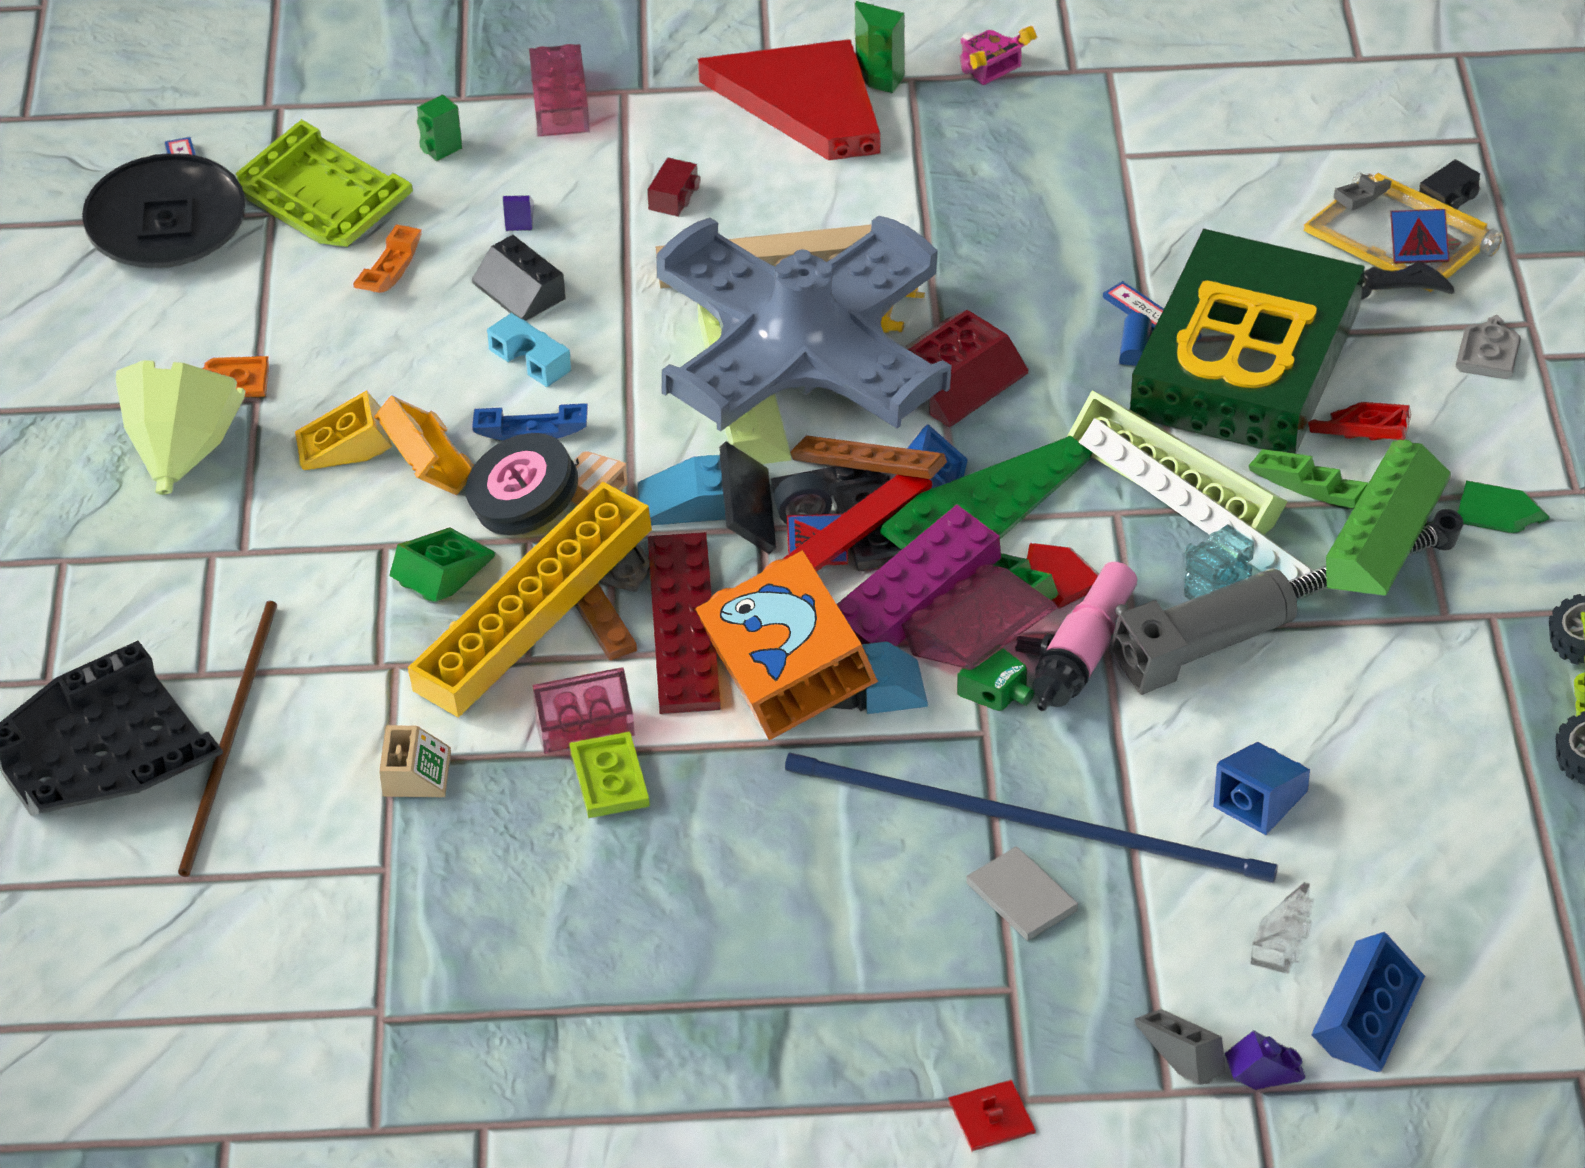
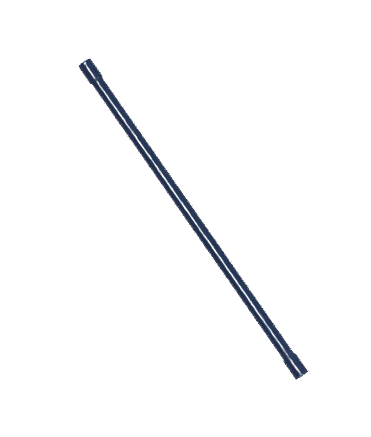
[785,752,1278,883]

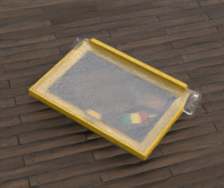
[1304,172,1503,292]

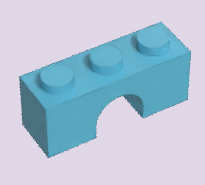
[487,313,571,387]

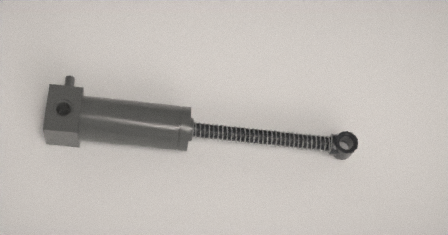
[1109,509,1464,695]

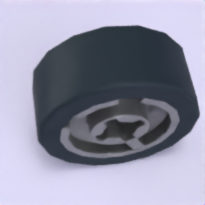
[774,473,833,525]

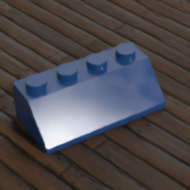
[1311,931,1425,1072]

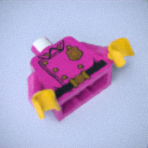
[960,26,1037,85]

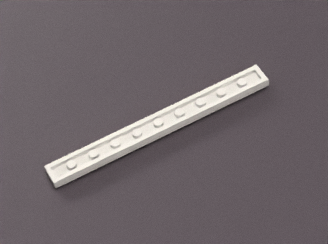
[1079,418,1314,581]

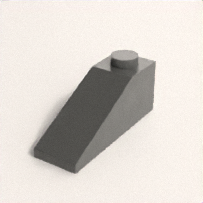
[1135,1009,1226,1084]

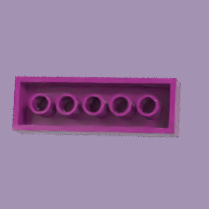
[837,505,1001,646]

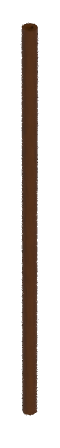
[178,601,277,877]

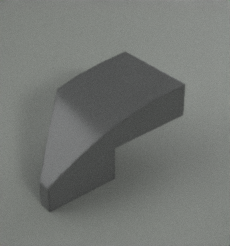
[1333,174,1392,210]

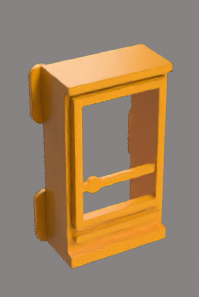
[374,395,474,495]

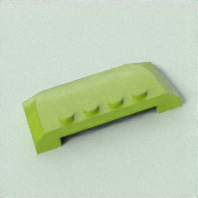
[236,119,414,247]

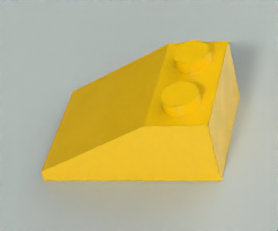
[295,390,392,470]

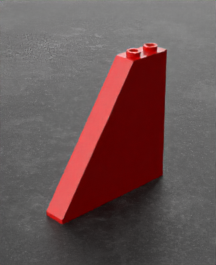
[698,39,881,161]

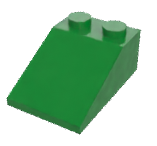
[389,527,496,602]

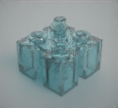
[1184,524,1254,600]

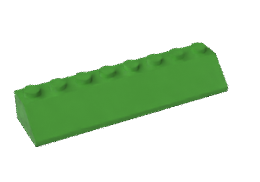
[1326,440,1451,596]

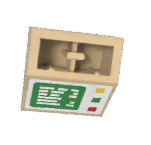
[379,725,451,797]

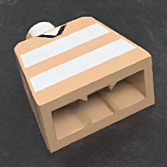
[571,451,628,505]

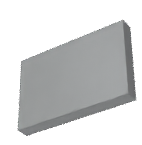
[967,846,1078,941]

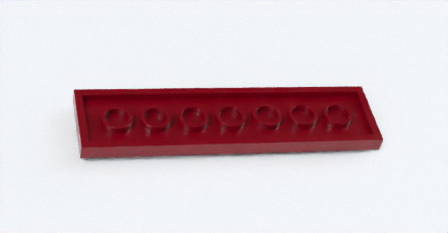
[648,532,721,714]

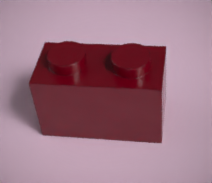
[647,157,701,216]

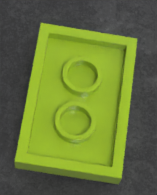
[569,732,650,818]

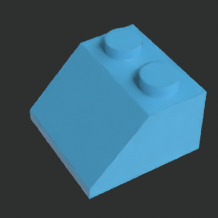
[862,642,928,714]

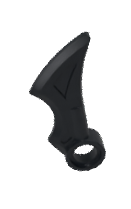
[1361,260,1454,300]

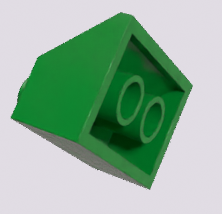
[855,1,905,93]

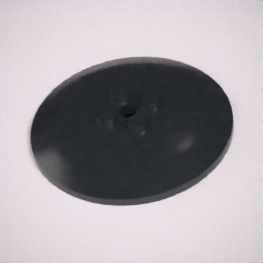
[82,153,245,268]

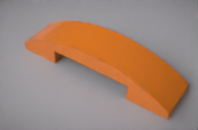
[353,224,422,293]

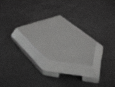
[1456,315,1521,379]

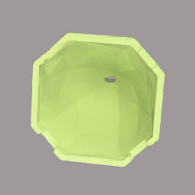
[116,360,245,495]

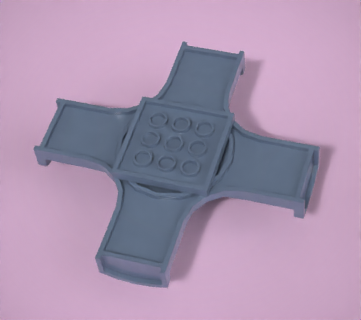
[657,215,952,431]

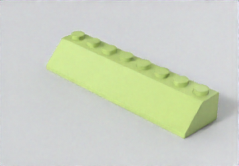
[697,303,791,464]
[1067,391,1288,535]

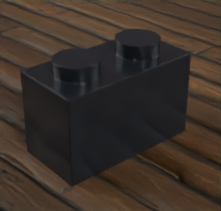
[1419,159,1480,209]

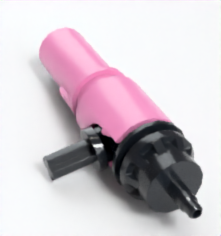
[1015,562,1138,711]

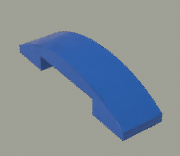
[472,403,588,441]

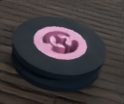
[465,433,578,535]

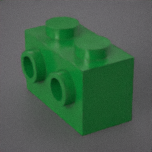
[417,94,463,161]

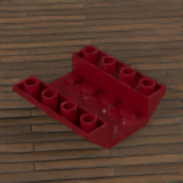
[904,309,1028,428]

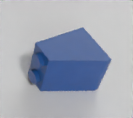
[1213,741,1310,835]

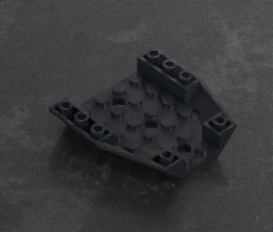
[0,640,223,815]

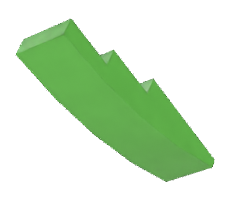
[1248,449,1368,508]

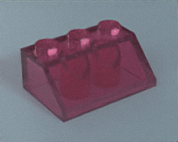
[532,667,635,754]

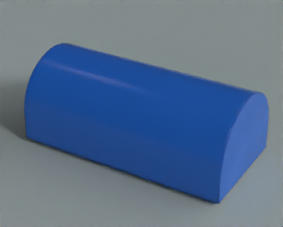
[1119,313,1152,366]

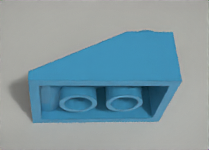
[637,455,726,525]

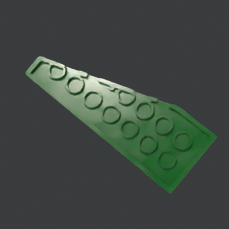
[880,435,1093,550]

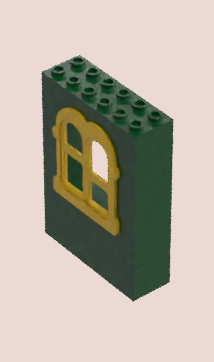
[1130,228,1365,454]

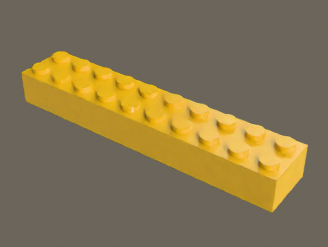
[408,482,652,718]

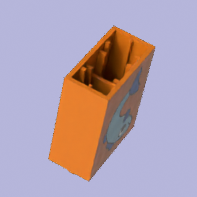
[695,550,878,741]

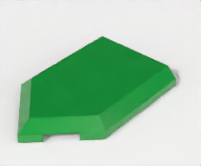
[1458,480,1550,534]

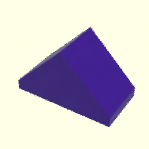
[503,195,534,231]

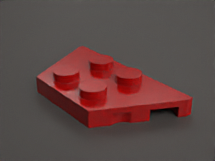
[1308,402,1412,440]

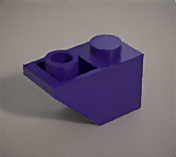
[1224,1030,1306,1090]

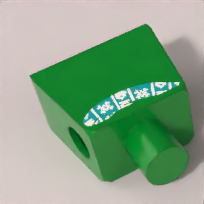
[957,641,1034,711]

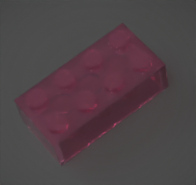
[529,44,590,137]

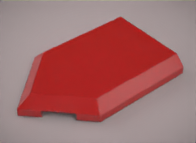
[1026,543,1099,609]

